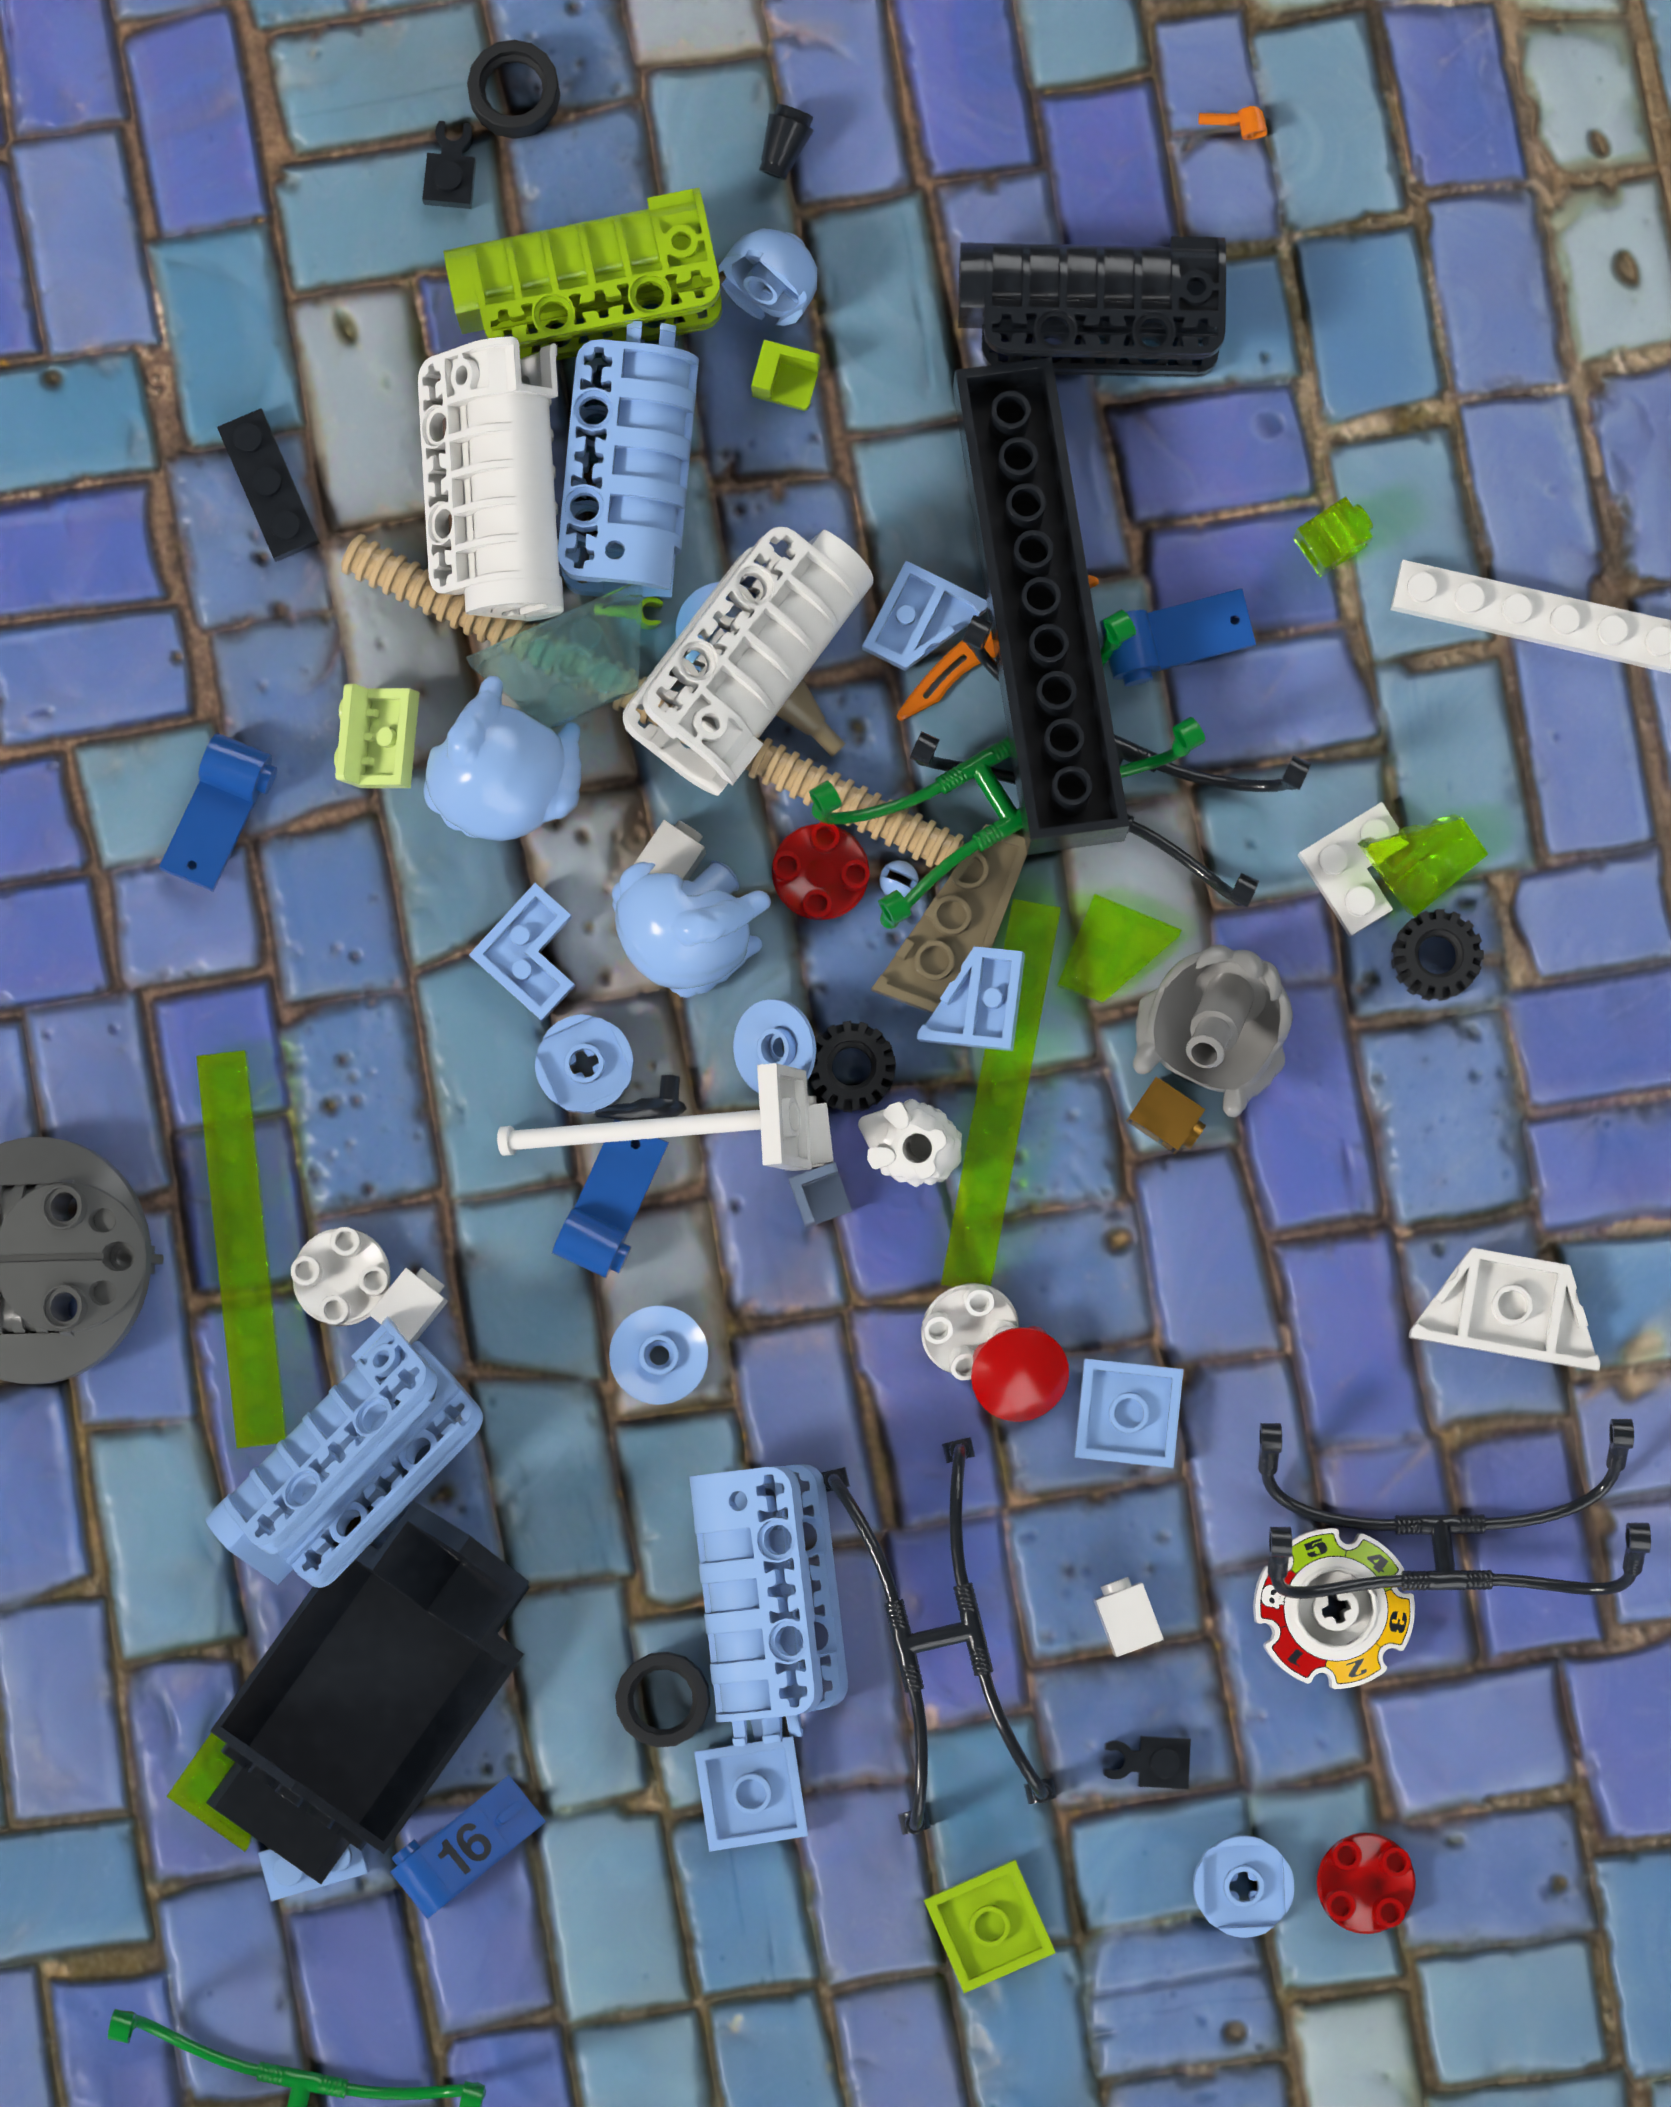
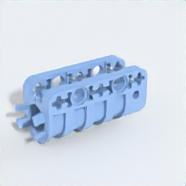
[558,321,699,600]
[689,1464,848,1746]

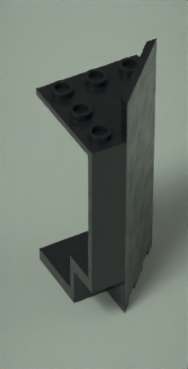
[206,1501,530,1884]

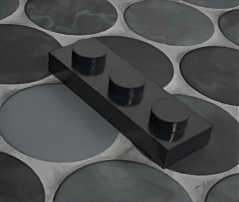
[217,408,320,562]

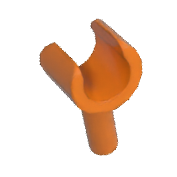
[1198,106,1267,140]

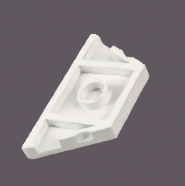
[1409,1248,1600,1371]

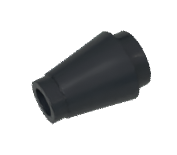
[759,104,814,180]

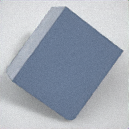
[788,1162,852,1229]

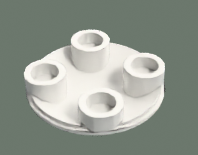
[291,1227,391,1326]
[921,1283,1019,1380]

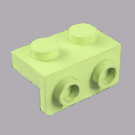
[334,684,420,788]

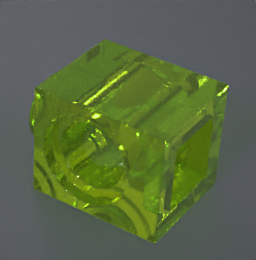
[1293,496,1373,578]

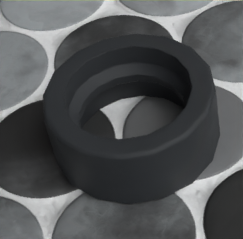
[467,39,561,139]
[615,1652,711,1748]

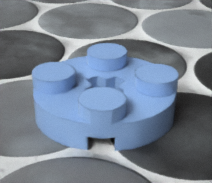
[535,1014,634,1114]
[1193,1835,1294,1938]

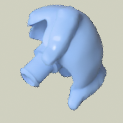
[423,676,582,841]
[612,861,771,998]

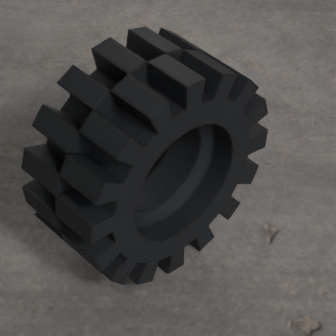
[1391,909,1484,1001]
[809,1021,896,1113]

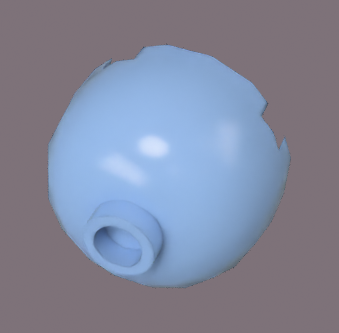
[718,228,817,326]

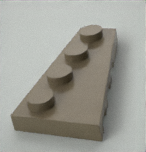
[871,824,1027,1014]

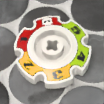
[1253,1528,1415,1689]

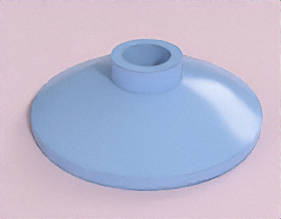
[733,999,816,1093]
[609,1305,708,1405]

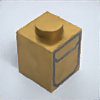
[1126,1076,1206,1154]

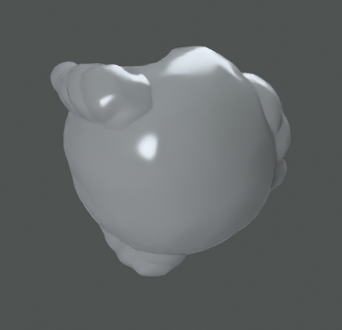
[1133,944,1293,1118]

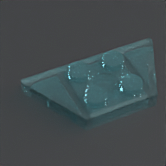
[466,584,643,729]

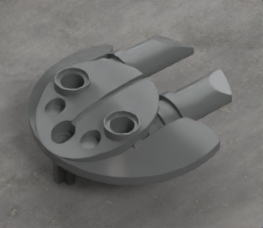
[0,1137,164,1384]

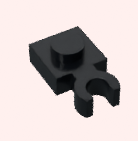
[422,121,477,209]
[1103,1736,1191,1789]

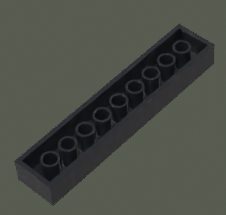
[953,357,1129,855]

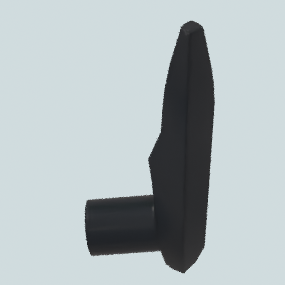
[595,1075,687,1119]

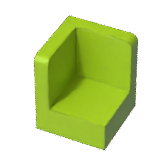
[751,340,820,411]

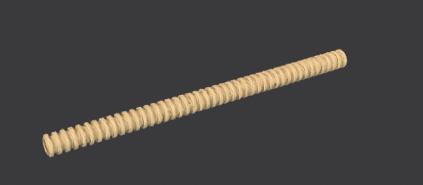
[341,534,965,872]

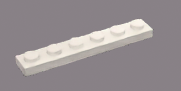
[1390,560,1671,674]

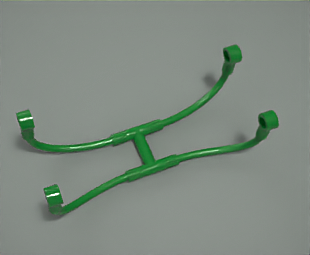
[809,609,1206,929]
[108,2009,486,2107]

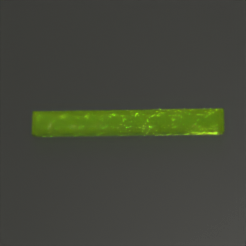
[941,899,1061,1288]
[196,1050,288,1449]

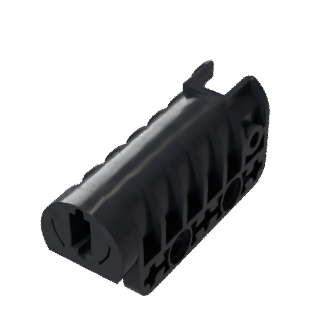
[958,236,1226,378]

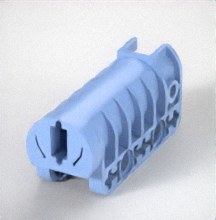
[205,1316,483,1588]

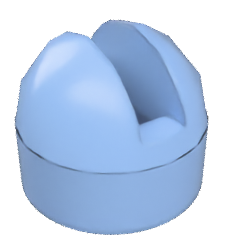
[879,860,919,897]

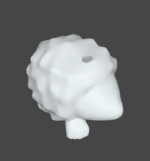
[858,1099,962,1187]

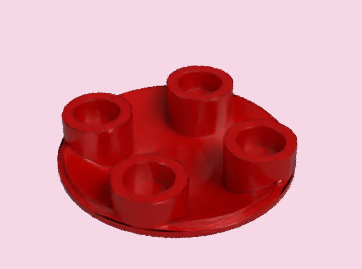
[772,822,870,920]
[971,1326,1069,1422]
[1316,1833,1416,1934]

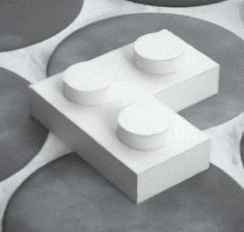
[1298,802,1408,937]

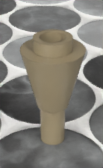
[776,679,846,757]

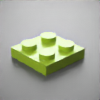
[924,1859,1056,1993]

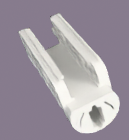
[418,336,564,621]
[623,527,874,796]

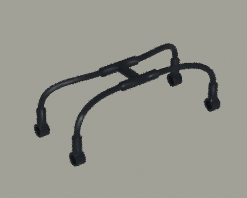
[910,615,1311,908]
[1258,1419,1651,1599]
[821,1437,1057,1835]

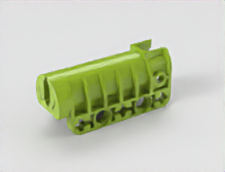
[443,187,722,361]

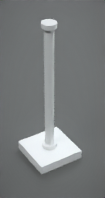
[497,1063,812,1171]

